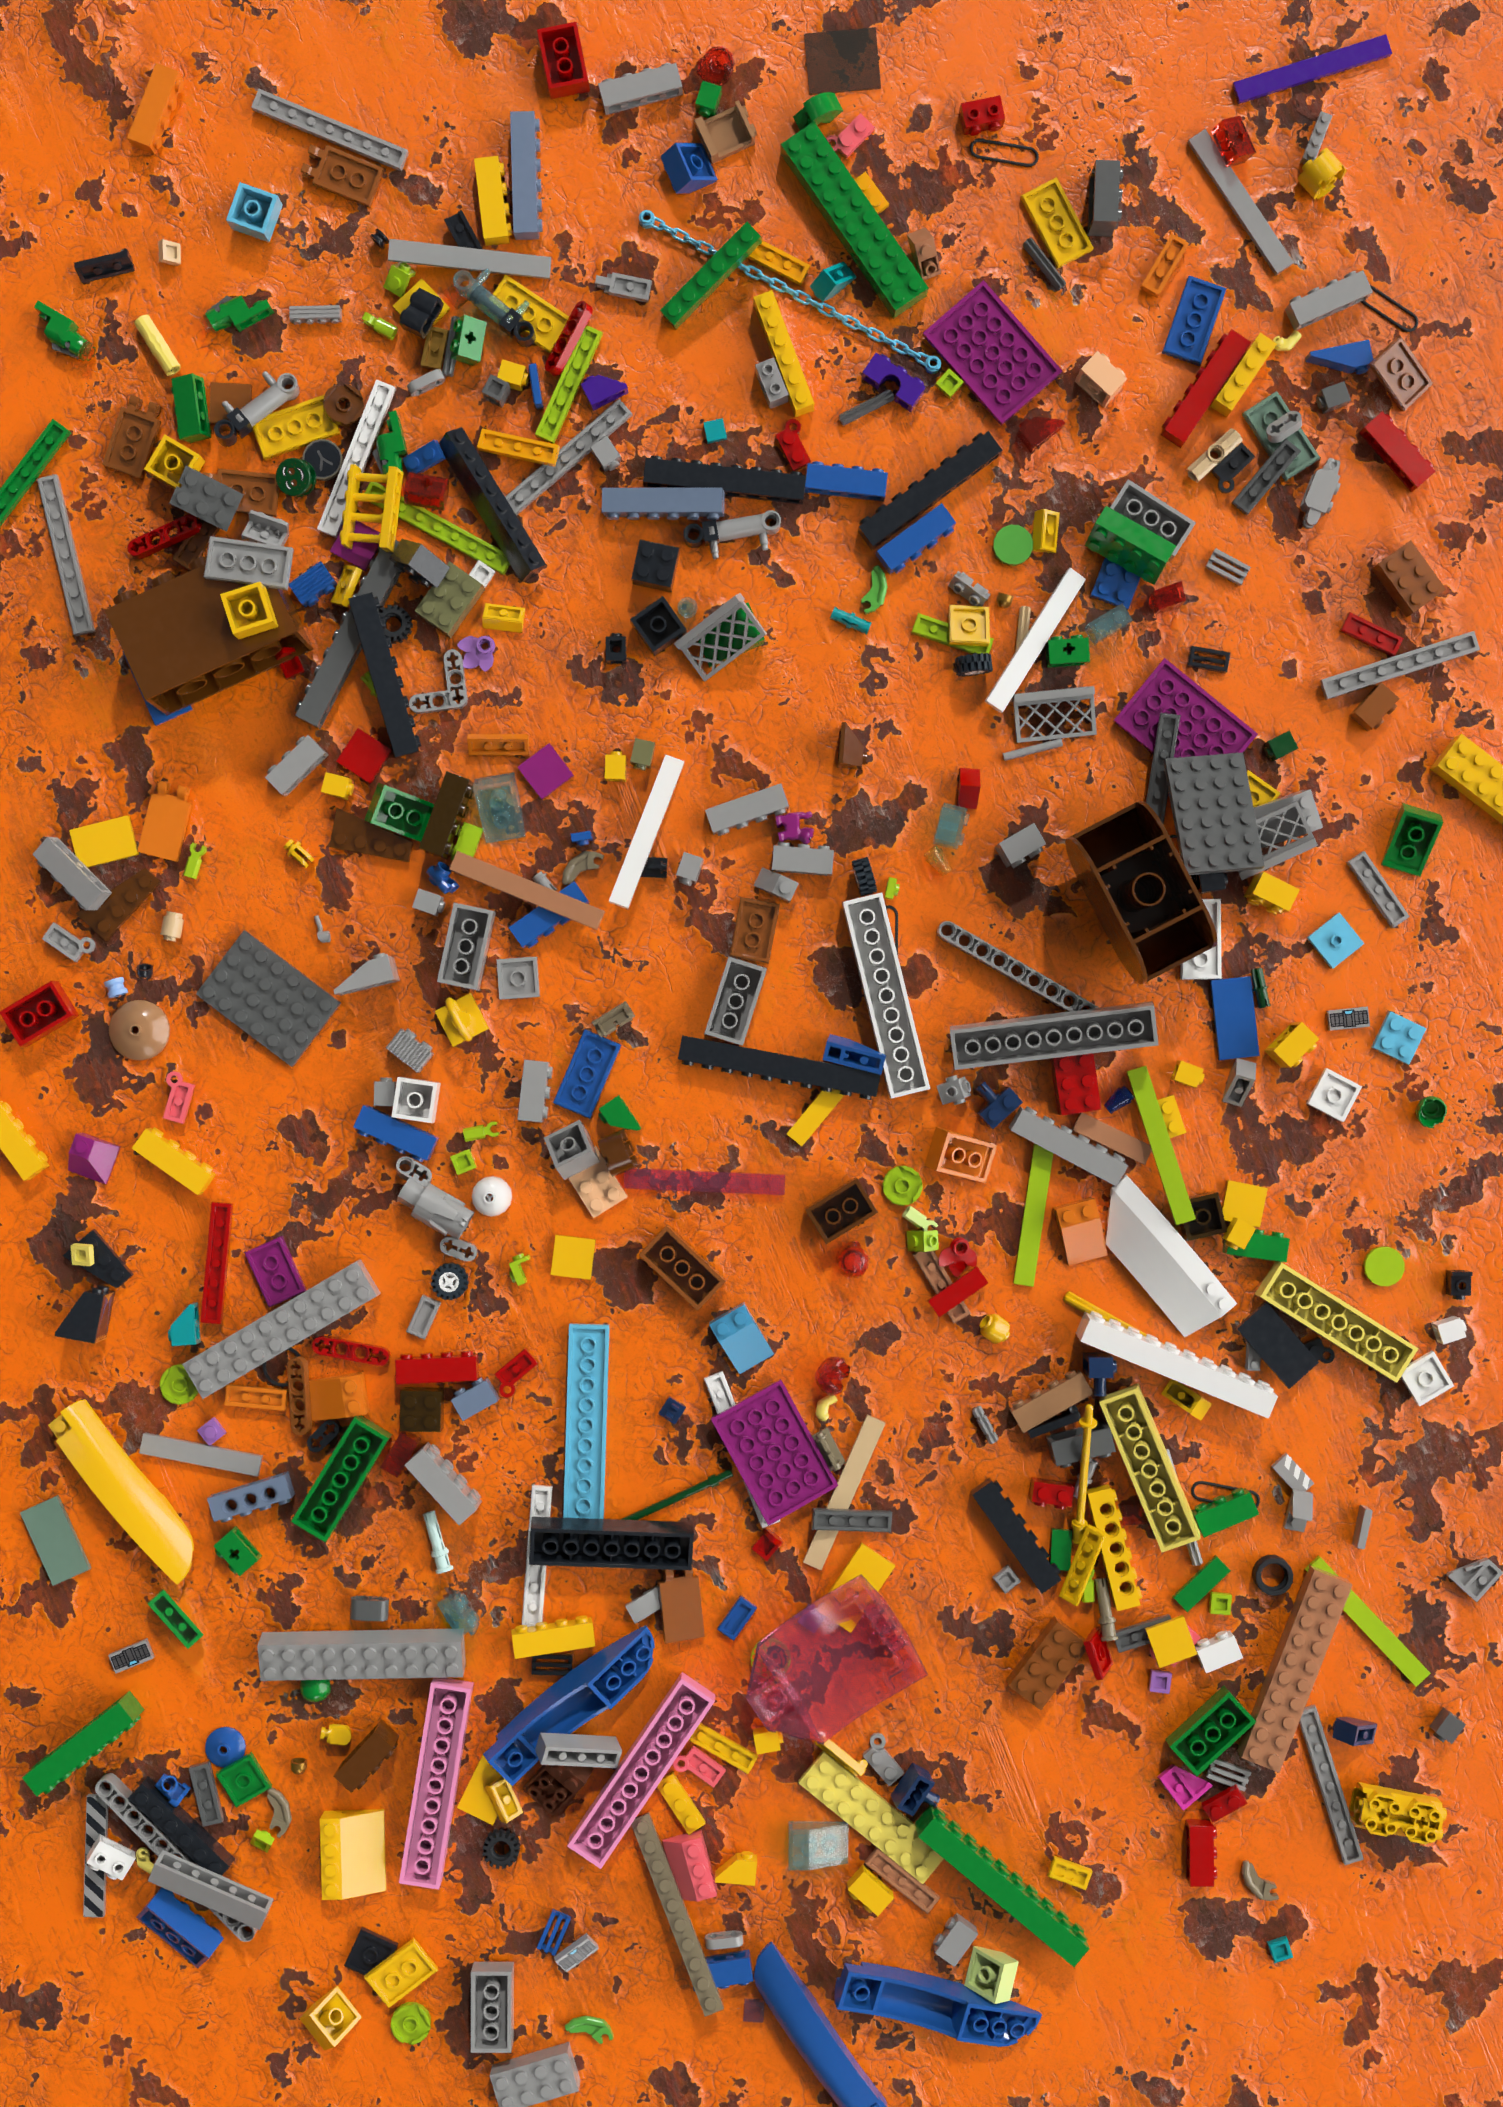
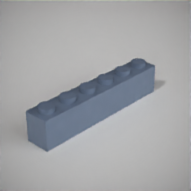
[510,111,543,240]
[602,488,725,520]

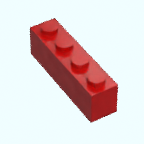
[1359,411,1436,492]
[395,1351,479,1385]

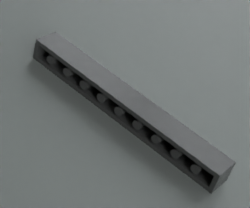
[295,540,401,729]

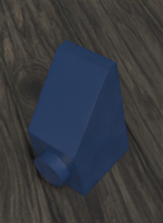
[1332,1717,1377,1746]

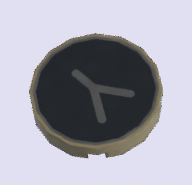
[303,439,344,481]

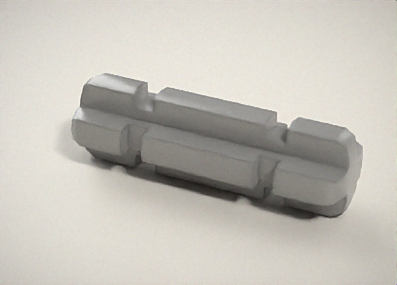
[972,1406,998,1444]

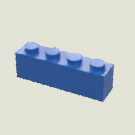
[805,461,888,502]
[876,503,956,574]
[508,881,589,949]
[353,1105,439,1162]

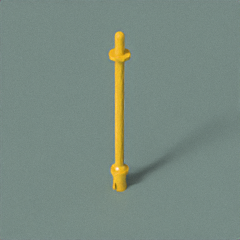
[1071,1404,1097,1545]

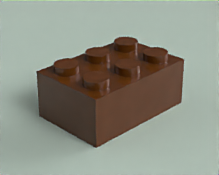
[805,1177,878,1244]
[333,1720,399,1793]

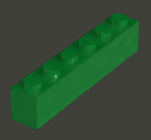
[660,222,762,329]

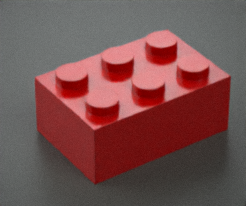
[537,22,590,99]
[0,981,79,1047]
[1050,1053,1102,1115]

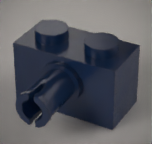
[975,1081,1023,1129]
[1083,1352,1117,1396]
[890,1763,940,1816]

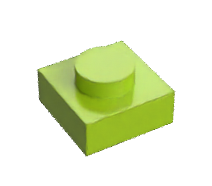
[935,369,964,399]
[884,877,900,900]
[450,1149,477,1175]
[1209,1592,1232,1615]
[250,1829,275,1853]

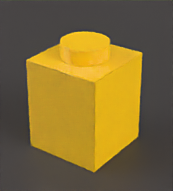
[497,359,529,391]
[605,751,627,782]
[321,772,354,800]
[1171,1061,1205,1088]
[1222,1217,1256,1250]
[753,1724,784,1755]

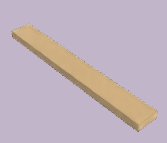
[803,1414,886,1570]

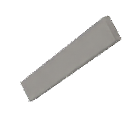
[139,1433,263,1476]

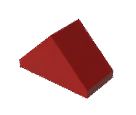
[957,768,981,810]

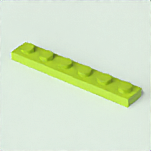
[535,325,603,444]

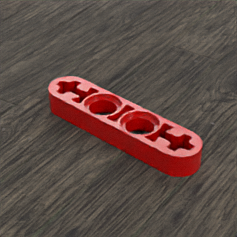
[545,301,593,376]
[127,514,202,559]
[312,1336,391,1366]

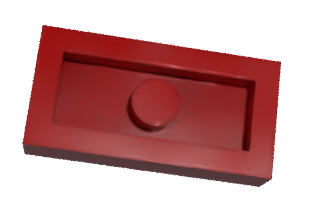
[1201,1784,1248,1822]

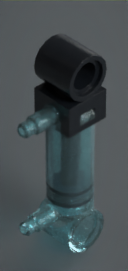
[453,268,536,347]

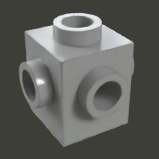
[937,1075,971,1105]

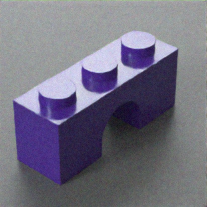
[861,353,926,412]

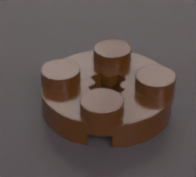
[323,384,364,427]

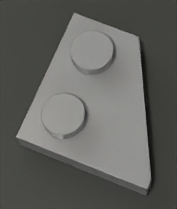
[1446,1557,1503,1602]

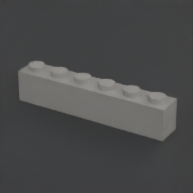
[1009,1106,1128,1187]
[148,1850,274,1930]

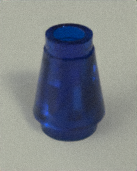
[1104,1085,1135,1114]

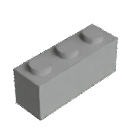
[265,735,328,797]
[772,842,834,876]
[518,1060,553,1123]

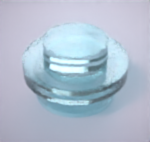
[678,597,698,618]

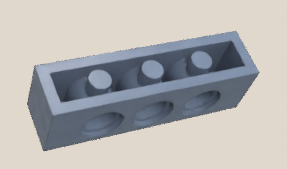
[207,1471,295,1523]

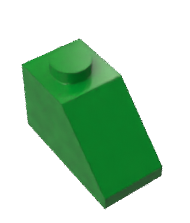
[598,1095,642,1131]

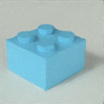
[226,182,283,242]

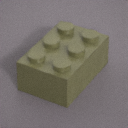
[415,561,485,638]

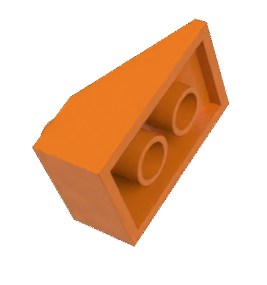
[925,1127,997,1183]
[1053,1197,1107,1266]
[309,1371,370,1421]

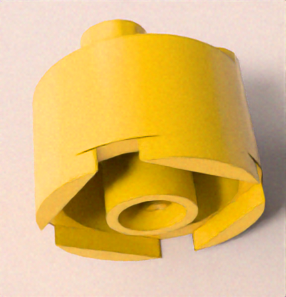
[1298,148,1347,199]

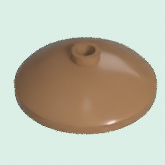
[109,1000,170,1060]

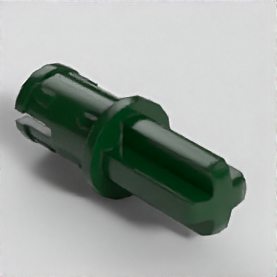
[1251,968,1271,1008]

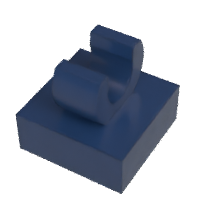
[658,1396,686,1424]

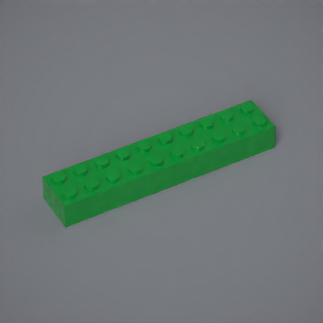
[780,122,929,318]
[915,1805,1090,1967]

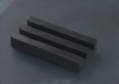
[1186,646,1231,673]
[532,1653,573,1676]

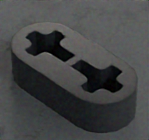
[307,1419,341,1452]

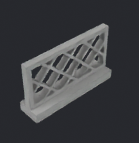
[674,593,767,682]
[1012,686,1097,743]
[1238,800,1318,880]

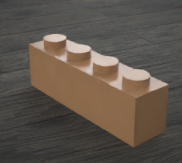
[1009,1369,1094,1433]

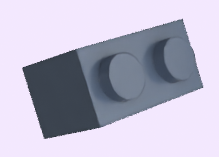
[451,1377,500,1421]

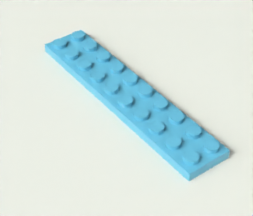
[563,1323,610,1519]

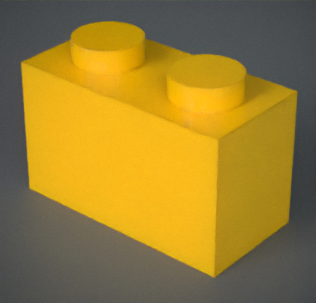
[847,1865,894,1916]

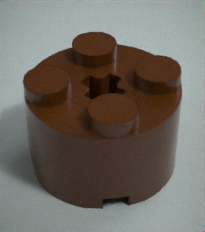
[598,1129,639,1177]

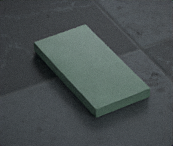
[1242,391,1320,481]
[20,1495,91,1586]

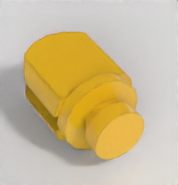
[283,839,314,868]
[320,1724,351,1746]

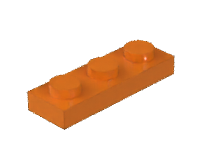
[1140,234,1189,298]
[467,734,530,755]
[225,1384,288,1411]

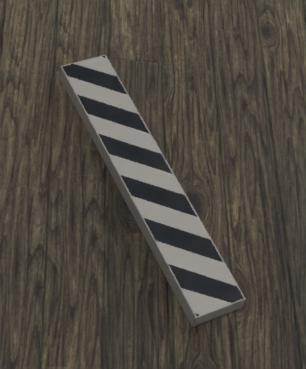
[83,1794,108,1917]

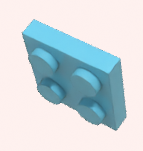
[1371,1011,1427,1065]

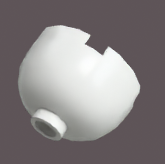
[472,1176,512,1217]

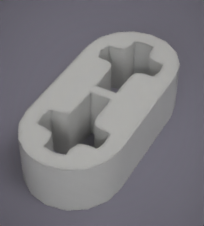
[407,369,446,397]
[1266,411,1302,443]
[440,1236,478,1261]
[705,1930,744,1950]

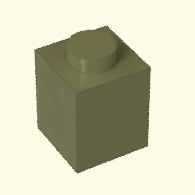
[630,738,656,771]

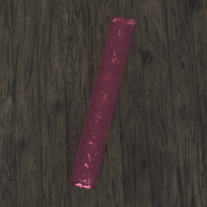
[624,1168,785,1195]

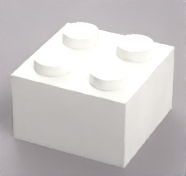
[391,1077,441,1123]

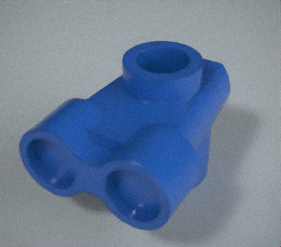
[426,862,459,894]
[154,1773,191,1808]

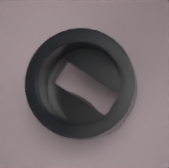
[136,963,153,980]

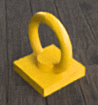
[435,993,489,1047]

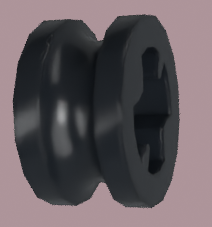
[370,229,389,250]

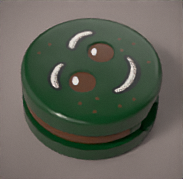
[276,458,316,497]

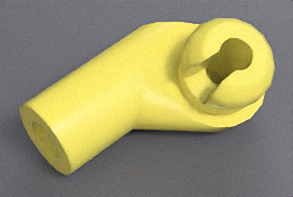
[1273,330,1302,351]
[815,1392,838,1421]
[136,1847,154,1874]

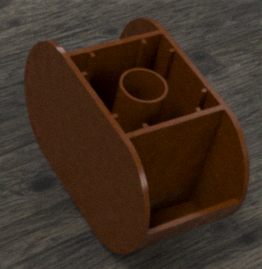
[1065,800,1217,984]

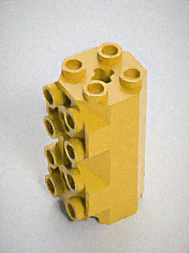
[1349,1782,1447,1844]

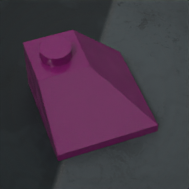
[68,1133,120,1184]

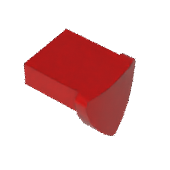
[275,647,305,680]
[751,1527,784,1561]

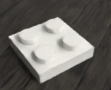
[1306,1068,1362,1122]
[1401,1350,1454,1406]

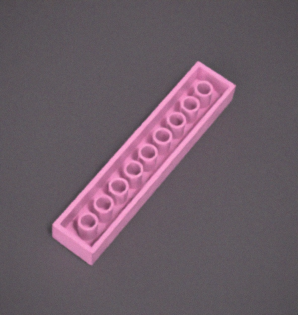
[567,1672,715,1869]
[399,1678,474,1890]

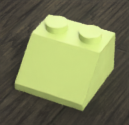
[964,1946,1019,2004]

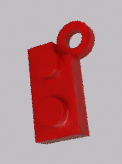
[775,419,811,471]
[494,1348,538,1398]

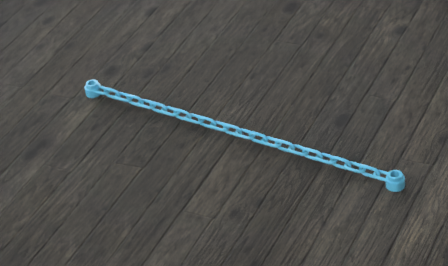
[639,210,941,374]

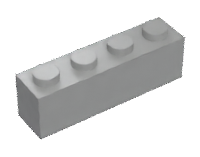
[598,63,683,115]
[1285,270,1373,330]
[705,783,789,836]
[32,837,112,910]
[535,1732,622,1768]

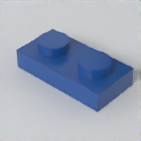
[402,440,446,478]

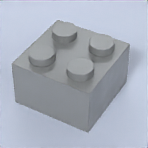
[995,823,1046,868]
[544,1120,600,1180]

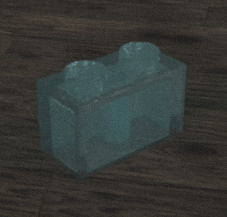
[1084,603,1133,646]
[933,803,969,849]

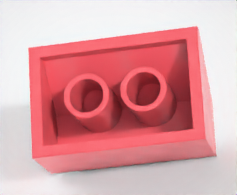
[663,1829,717,1901]

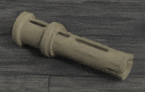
[1094,1578,1119,1641]

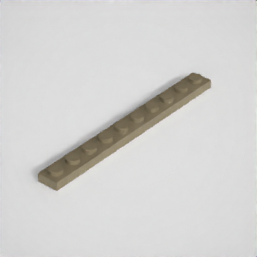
[631,1812,724,2017]

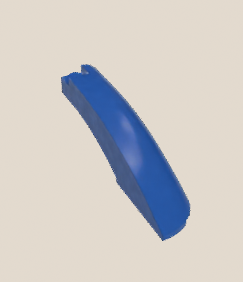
[483,1625,655,1786]
[754,1941,888,2107]
[835,1962,1042,2047]

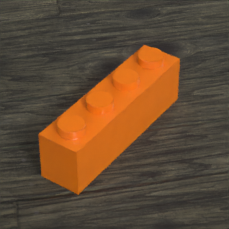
[127,63,184,155]

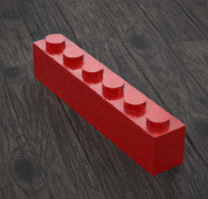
[1161,329,1251,448]

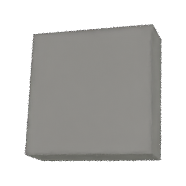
[992,1565,1021,1594]

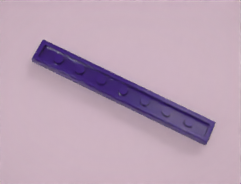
[1232,34,1392,104]

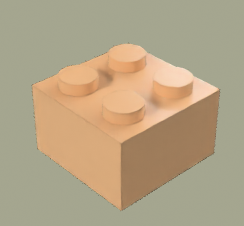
[1075,351,1127,408]

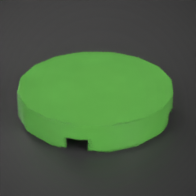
[993,525,1033,566]

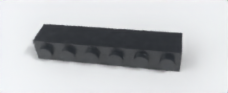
[970,1477,1061,1594]
[128,1776,235,1876]

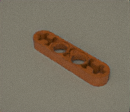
[287,1356,312,1435]

